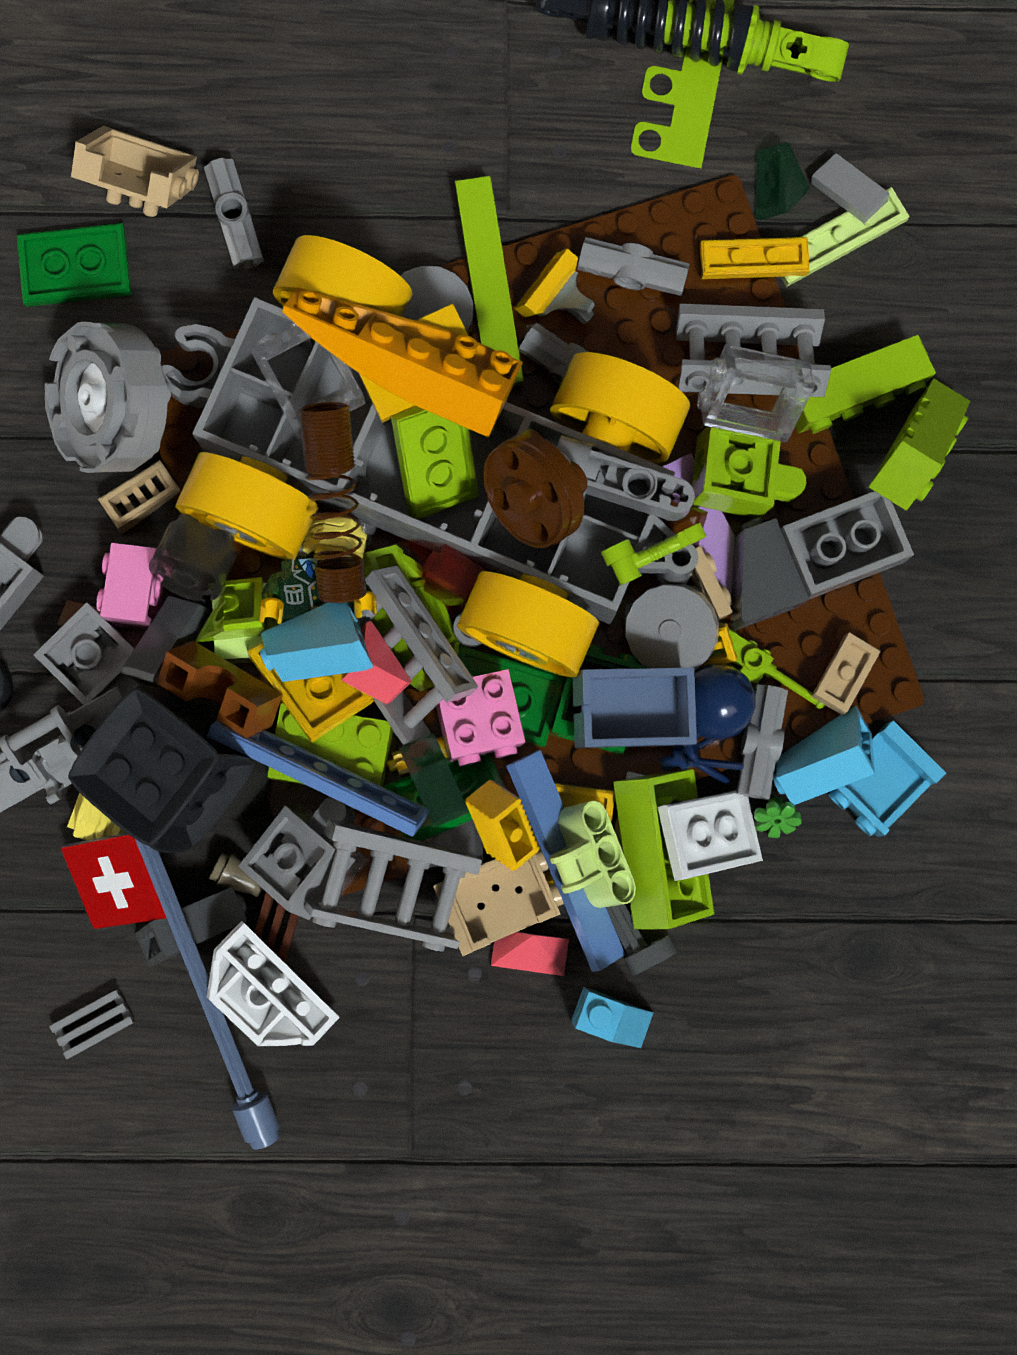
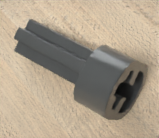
[606,904,678,976]

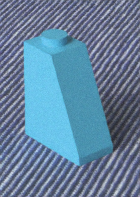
[260,602,373,682]
[773,706,875,805]
[571,987,653,1048]

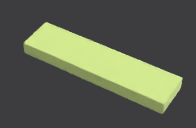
[781,187,910,287]

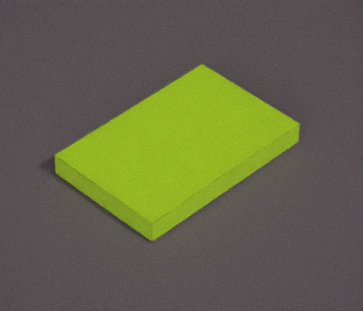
[391,407,479,520]

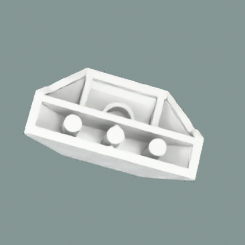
[207,921,340,1046]

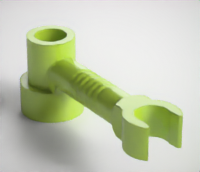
[601,523,707,586]

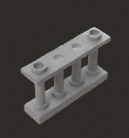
[676,304,831,397]
[356,566,479,745]
[304,819,482,952]

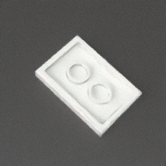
[658,791,763,881]

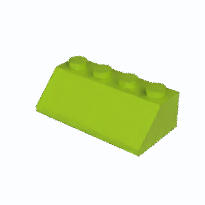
[613,769,714,929]

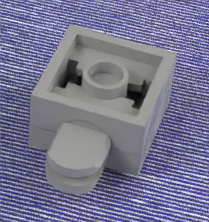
[0,517,44,630]
[34,602,145,705]
[238,797,356,920]

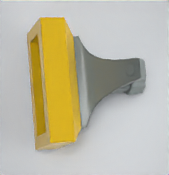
[514,248,595,324]

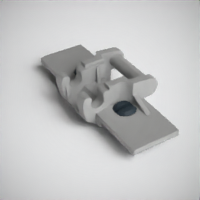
[0,687,124,812]

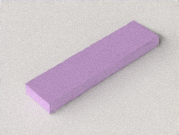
[663,453,735,595]

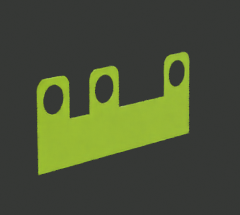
[631,0,734,169]

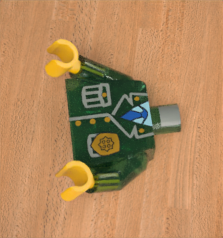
[259,542,377,626]

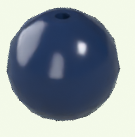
[694,664,756,740]

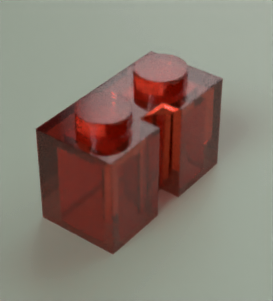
[421,544,484,613]

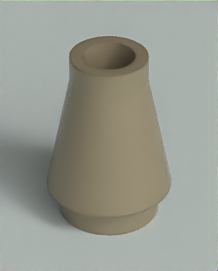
[209,852,262,897]

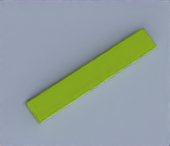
[455,176,524,387]

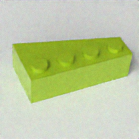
[869,378,970,511]

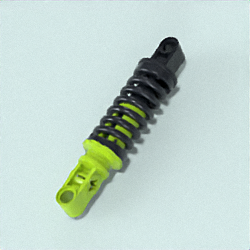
[535,0,849,82]

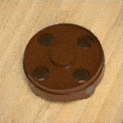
[483,429,588,548]

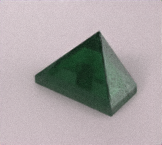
[756,142,810,220]

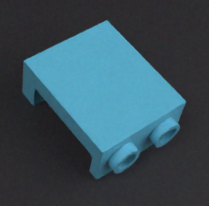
[828,721,946,837]

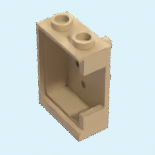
[71,126,199,217]
[433,849,564,956]

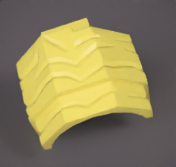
[302,517,367,560]
[67,793,126,841]

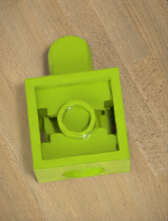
[691,422,806,519]

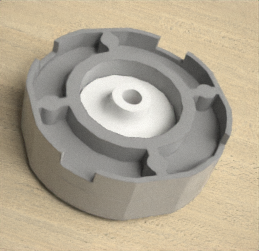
[44,322,171,473]

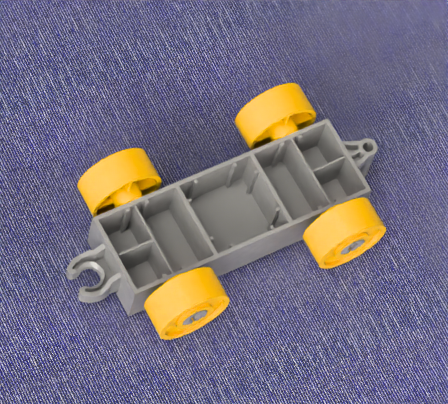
[161,235,698,677]

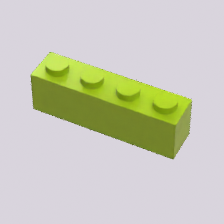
[781,335,936,434]

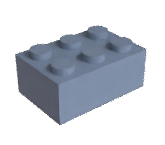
[572,668,697,748]

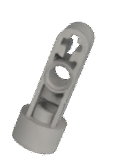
[557,435,695,521]

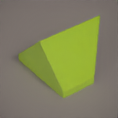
[195,577,268,642]

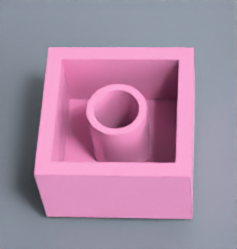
[97,543,169,631]

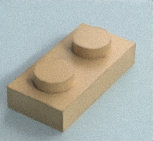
[690,546,733,621]
[811,632,881,715]

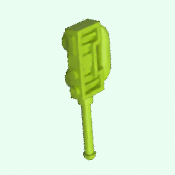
[710,623,825,709]

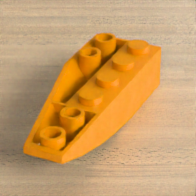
[282,287,523,438]

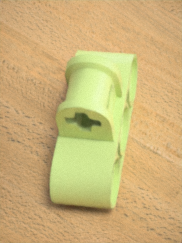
[549,801,636,908]

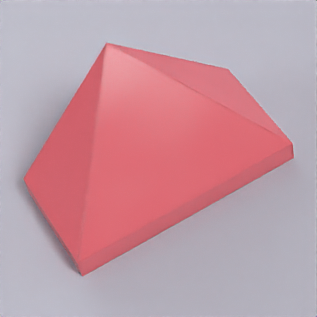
[491,932,569,976]

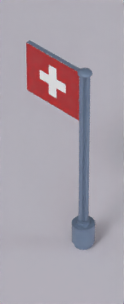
[61,833,280,1150]

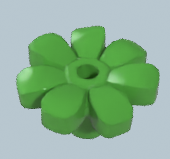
[754,797,802,838]

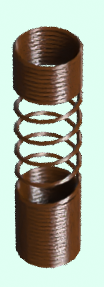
[299,402,367,603]

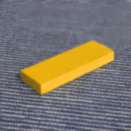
[700,237,810,279]

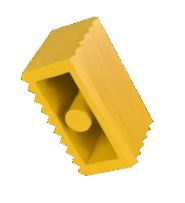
[466,780,540,871]

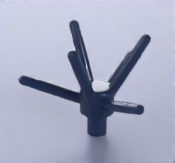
[659,732,744,784]

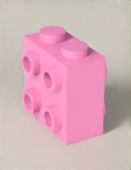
[436,669,525,766]

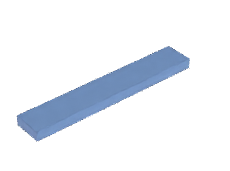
[207,720,429,837]
[506,750,625,972]

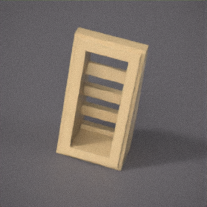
[98,460,180,534]

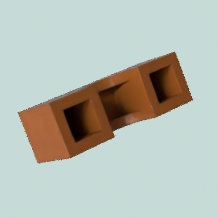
[157,641,283,738]

